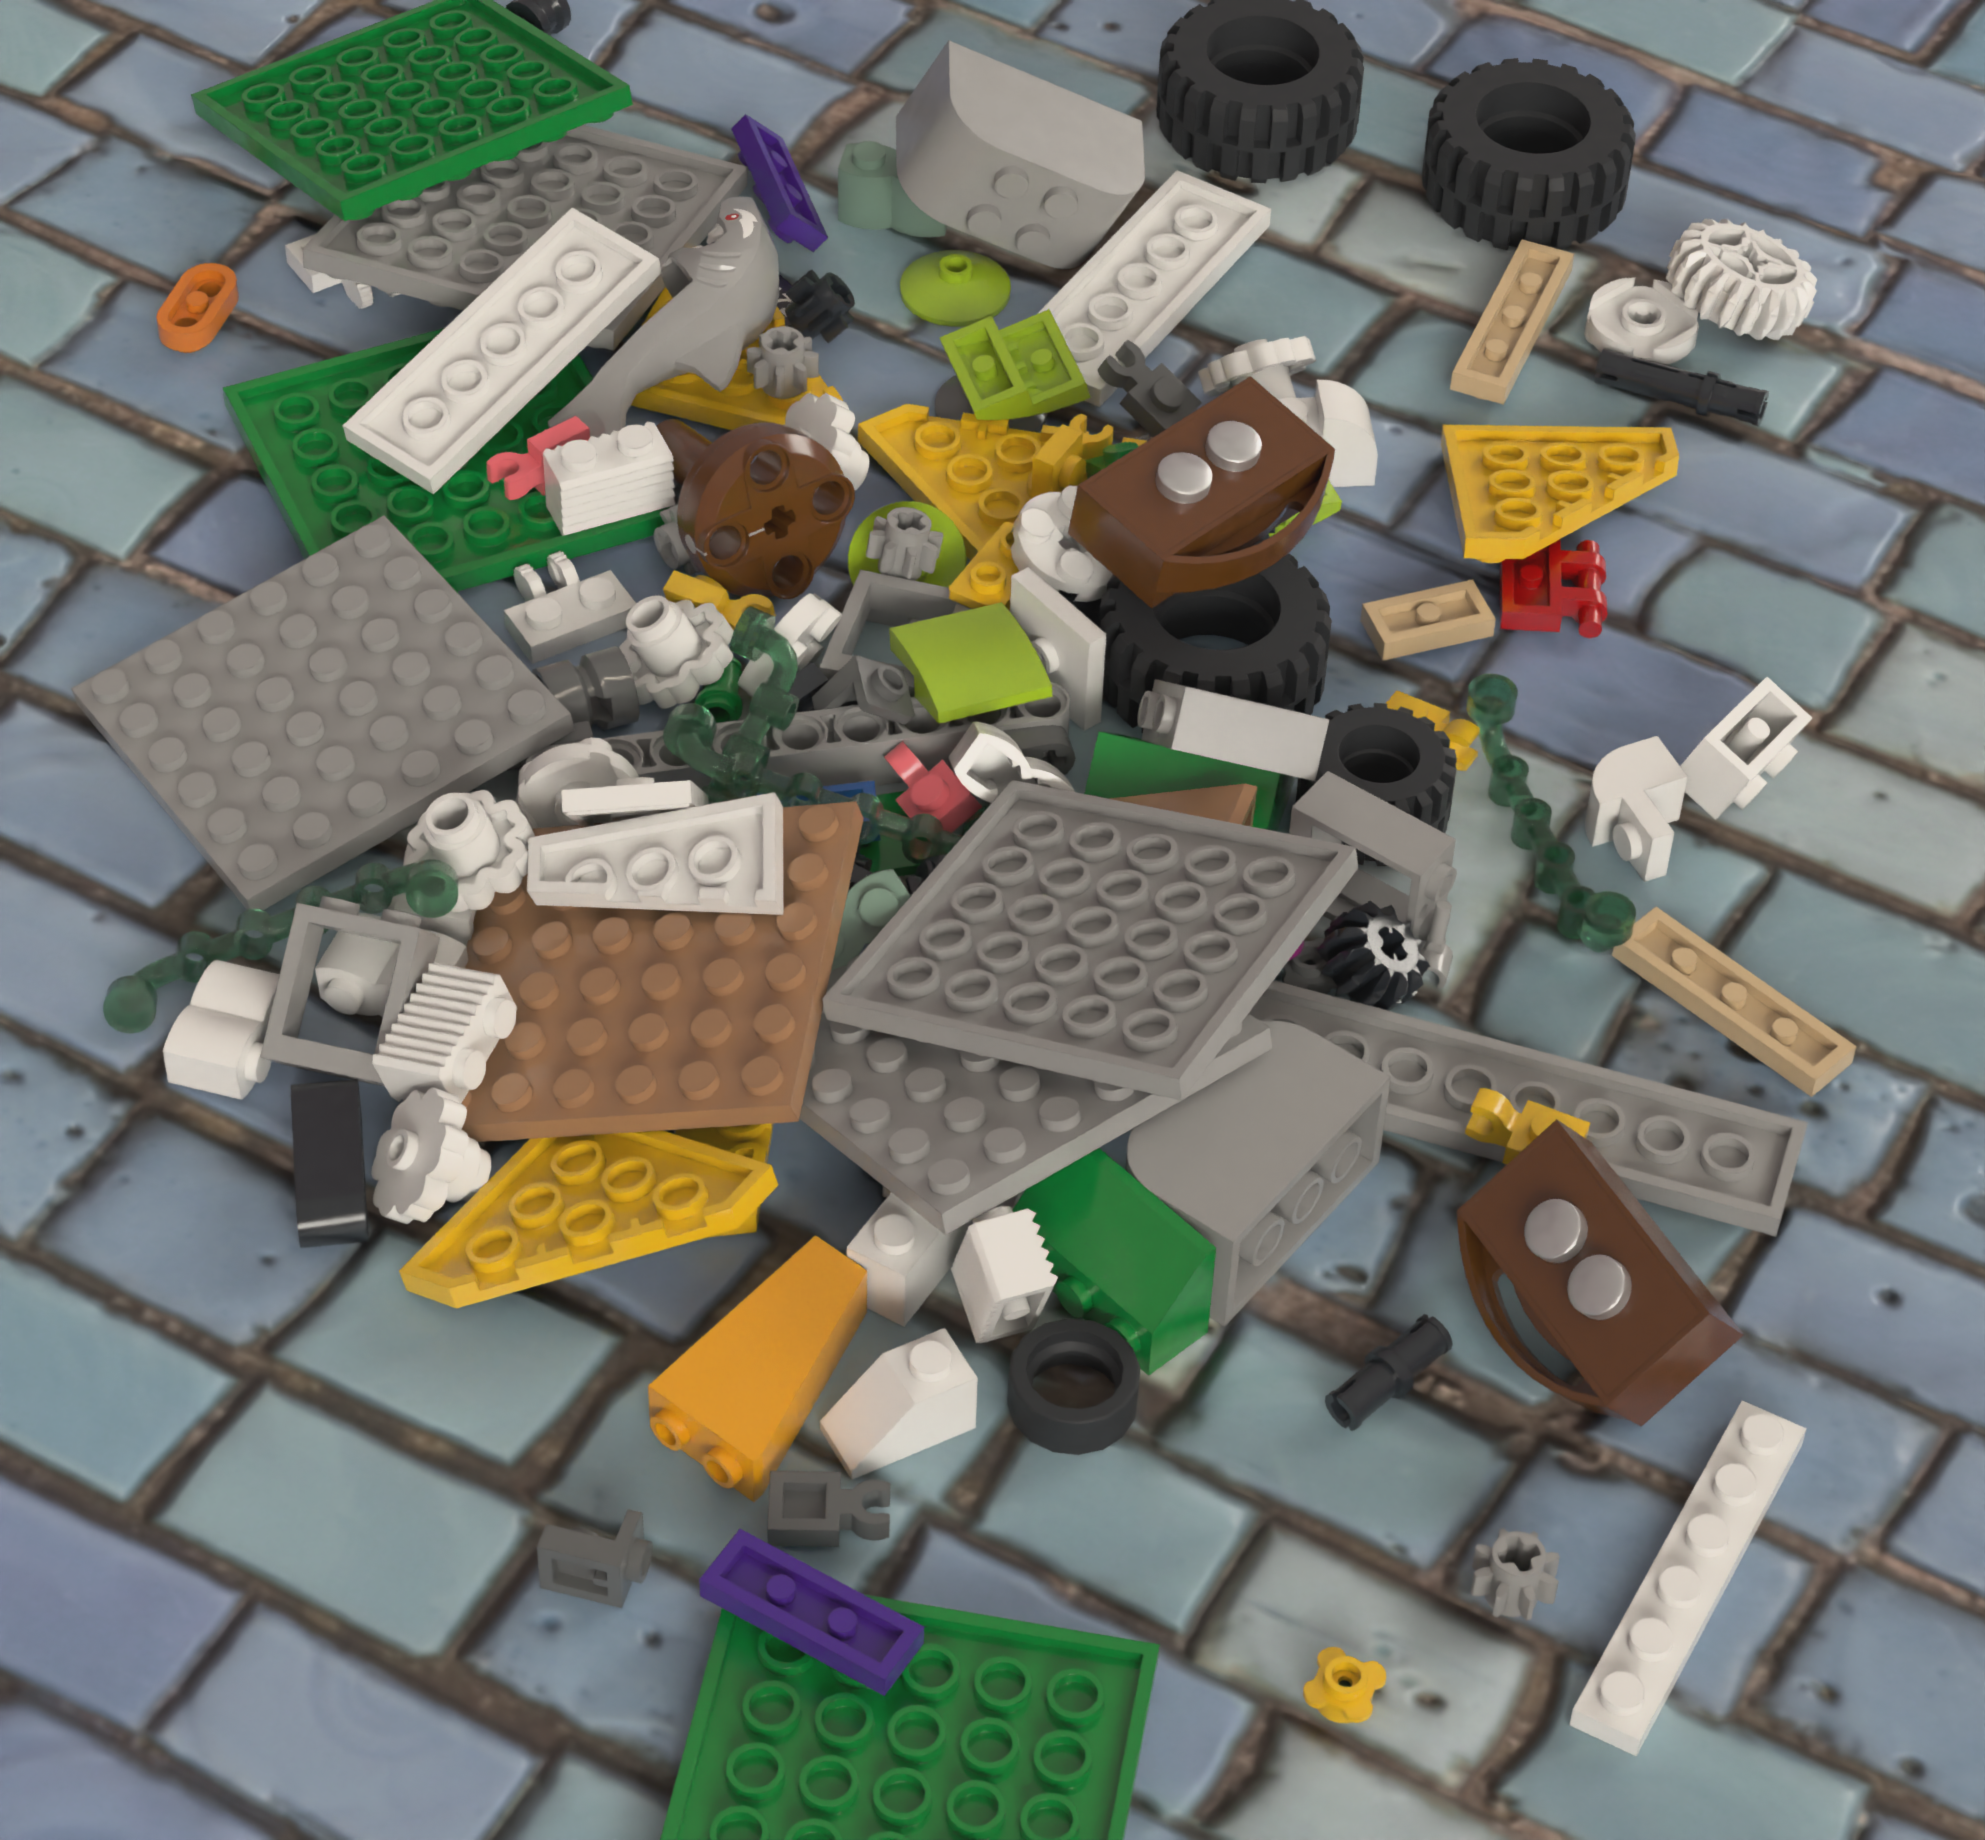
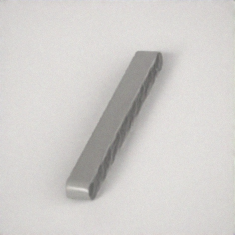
[526,682,1070,799]

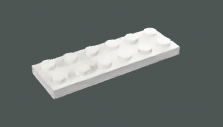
[1037,170,1271,407]
[343,207,661,494]

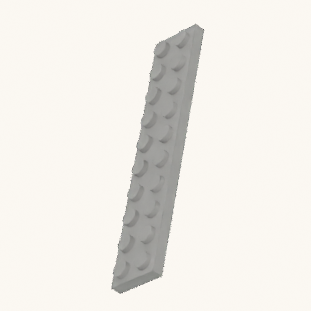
[1249,980,1808,1236]

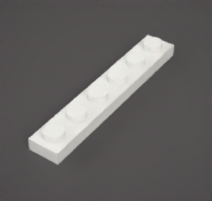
[1570,1401,1807,1756]

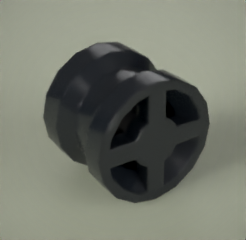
[506,0,571,36]

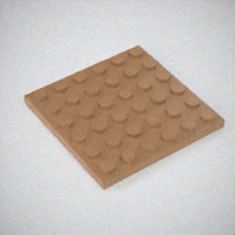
[461,801,864,1142]

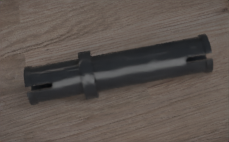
[1594,348,1769,426]

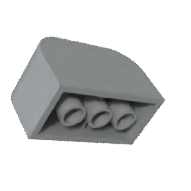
[896,40,1145,269]
[1125,1020,1391,1327]

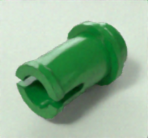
[694,657,743,725]

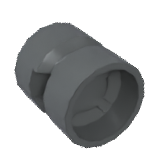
[532,646,640,731]

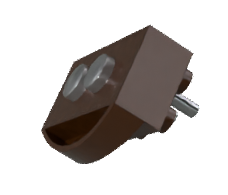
[1068,376,1335,608]
[1457,1119,1744,1427]

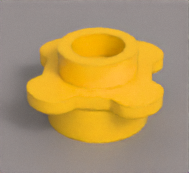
[1303,1647,1386,1723]

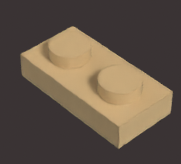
[1360,579,1496,661]

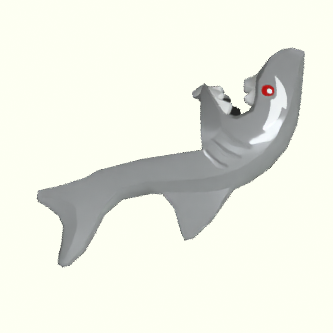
[548,196,779,438]

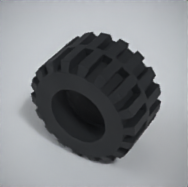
[1296,703,1457,866]

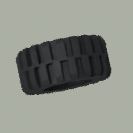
[1156,0,1364,183]
[1422,58,1636,250]
[1099,540,1332,734]

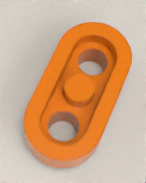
[156,263,239,353]

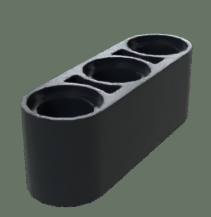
[291,1079,369,1248]

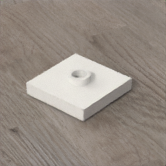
[1010,567,1106,731]
[561,777,708,826]

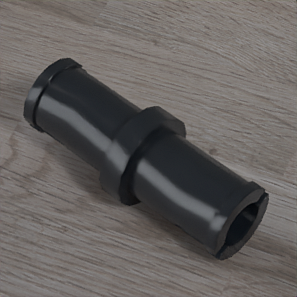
[1325,1314,1453,1431]

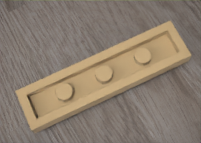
[1450,239,1574,405]
[1612,907,1856,1097]

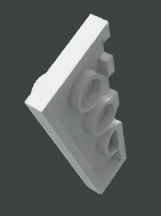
[527,792,783,915]

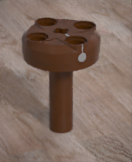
[656,419,855,599]

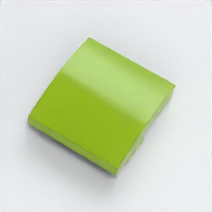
[939,309,1091,420]
[889,602,1053,724]

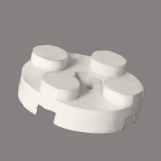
[1584,278,1699,365]
[1011,486,1113,602]
[738,593,842,705]
[516,737,639,829]

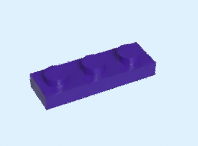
[731,114,828,252]
[699,1529,924,1696]

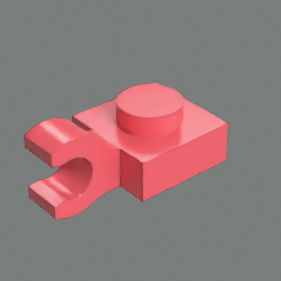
[486,416,590,500]
[884,741,982,847]

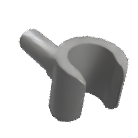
[1420,900,1453,989]

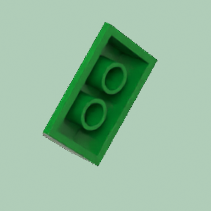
[1084,731,1295,832]
[1012,1148,1216,1376]

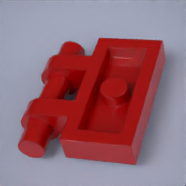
[1499,539,1608,638]

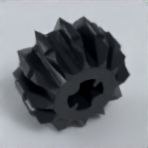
[1317,900,1430,1011]

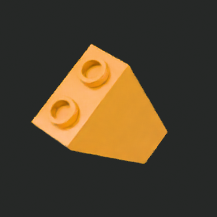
[648,1235,867,1502]

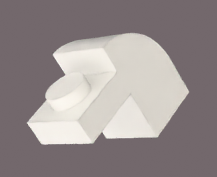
[1278,380,1378,487]
[1585,736,1687,882]

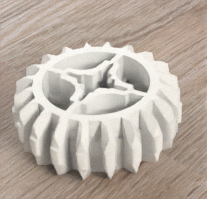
[1666,219,1817,340]

